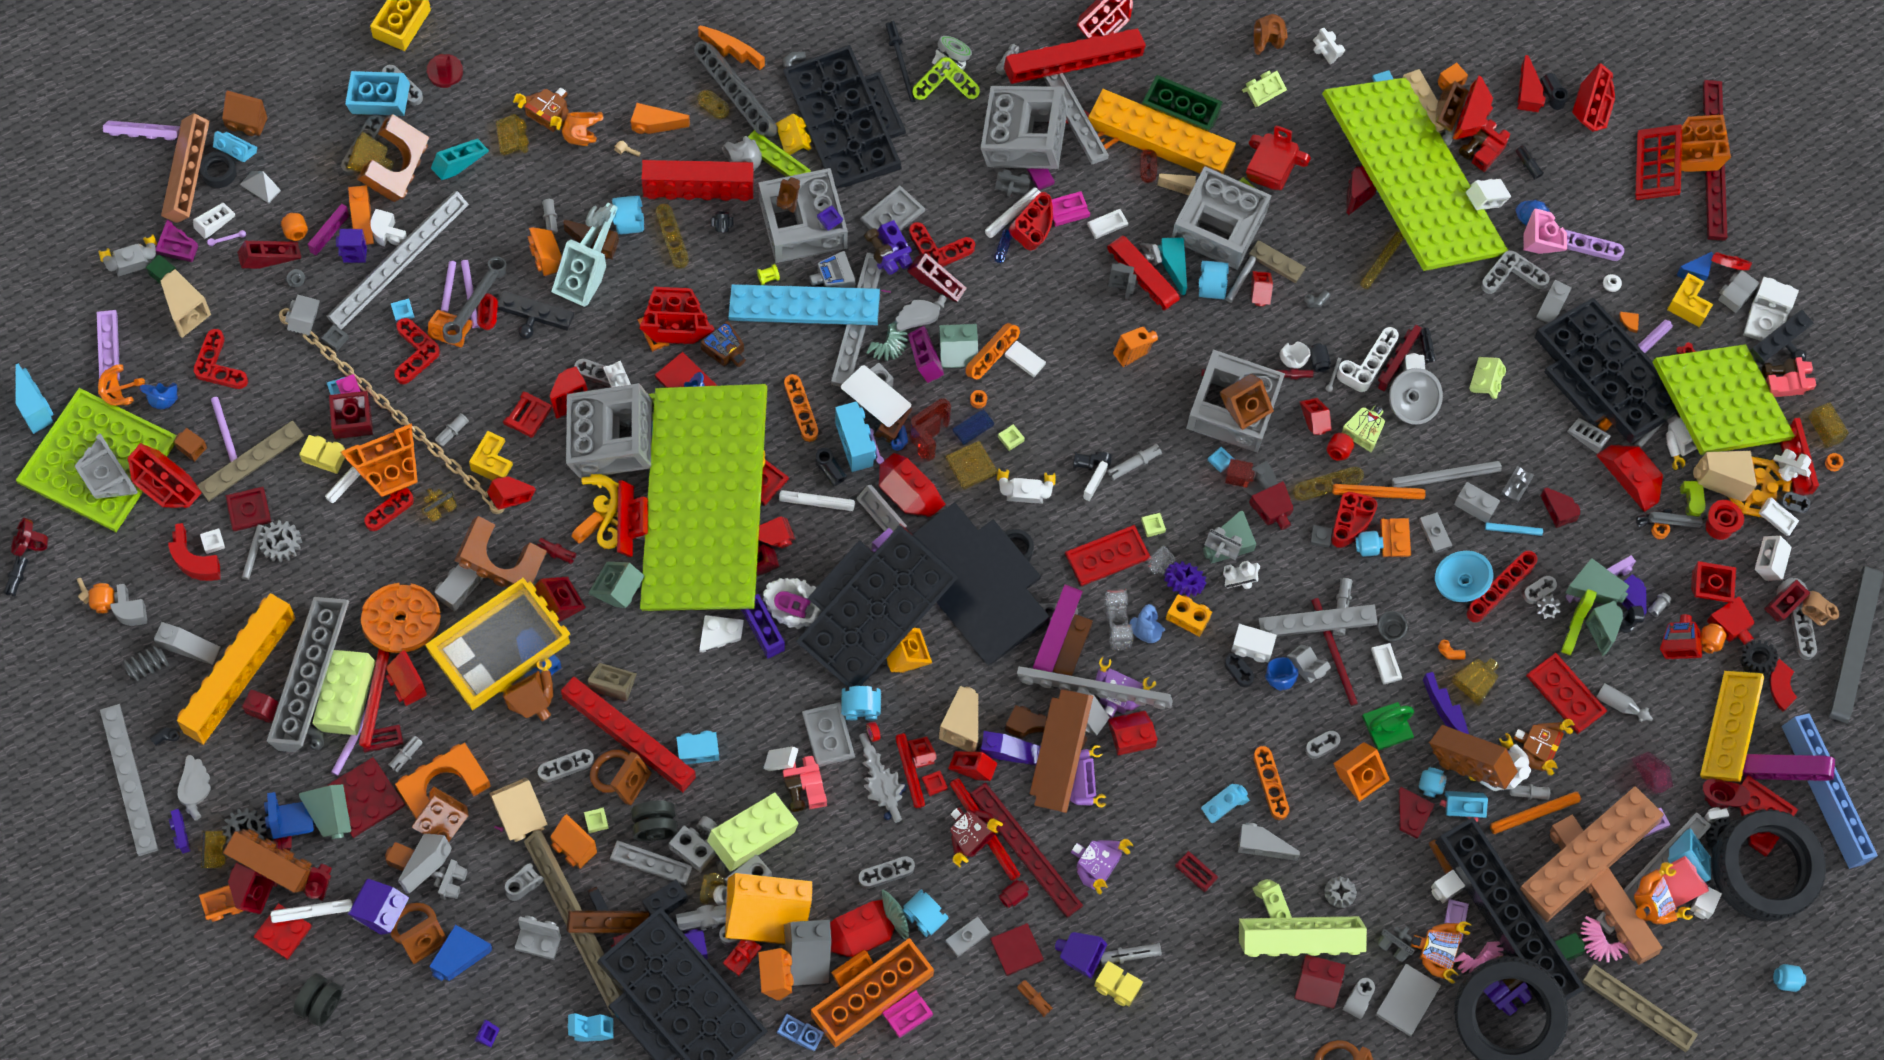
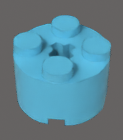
[612,196,644,234]
[1199,261,1229,299]
[841,686,881,721]
[903,889,949,937]

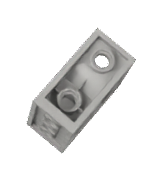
[981,86,1068,169]
[1172,166,1272,270]
[758,168,848,263]
[1186,349,1285,453]
[566,383,652,478]

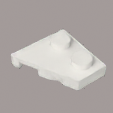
[700,615,744,653]

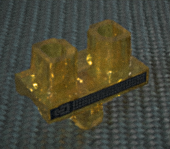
[421,488,457,522]
[198,831,226,868]

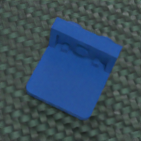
[264,792,314,839]

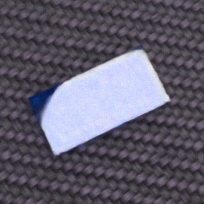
[953,409,994,445]

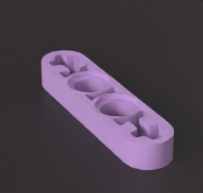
[1564,229,1624,261]

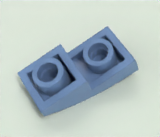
[776,1014,824,1051]

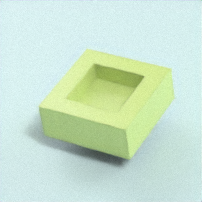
[998,424,1025,451]
[1141,513,1166,537]
[584,808,609,833]

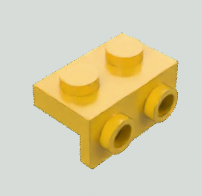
[776,114,812,155]

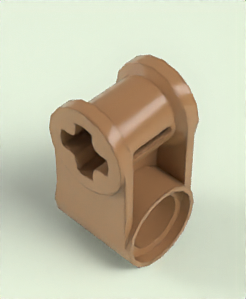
[1801,591,1839,626]

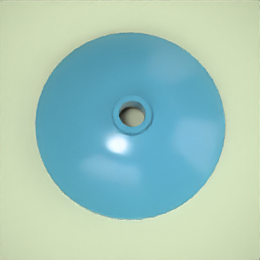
[1435,551,1493,602]

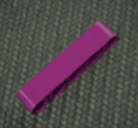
[1032,584,1083,672]
[1742,754,1835,781]

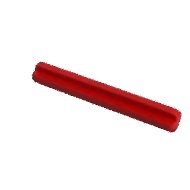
[896,733,925,808]

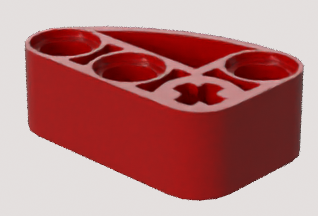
[1009,192,1053,251]
[1331,492,1377,548]

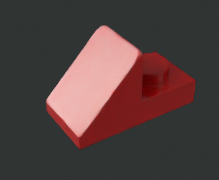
[908,736,936,768]

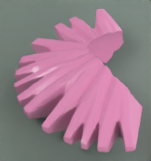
[1580,916,1628,962]
[1454,941,1503,973]

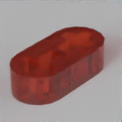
[1140,149,1157,183]

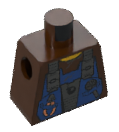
[701,321,746,367]

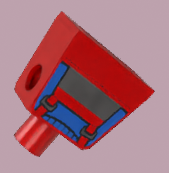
[1660,614,1702,659]

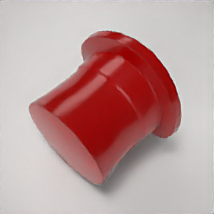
[1705,500,1744,540]

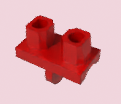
[723,940,762,976]

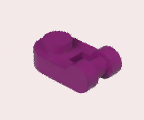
[774,591,811,618]

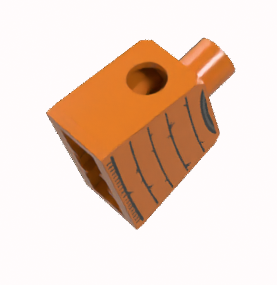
[1113,327,1158,367]

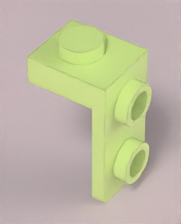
[1253,879,1292,918]

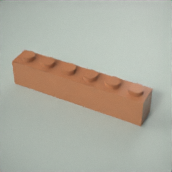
[161,113,209,223]

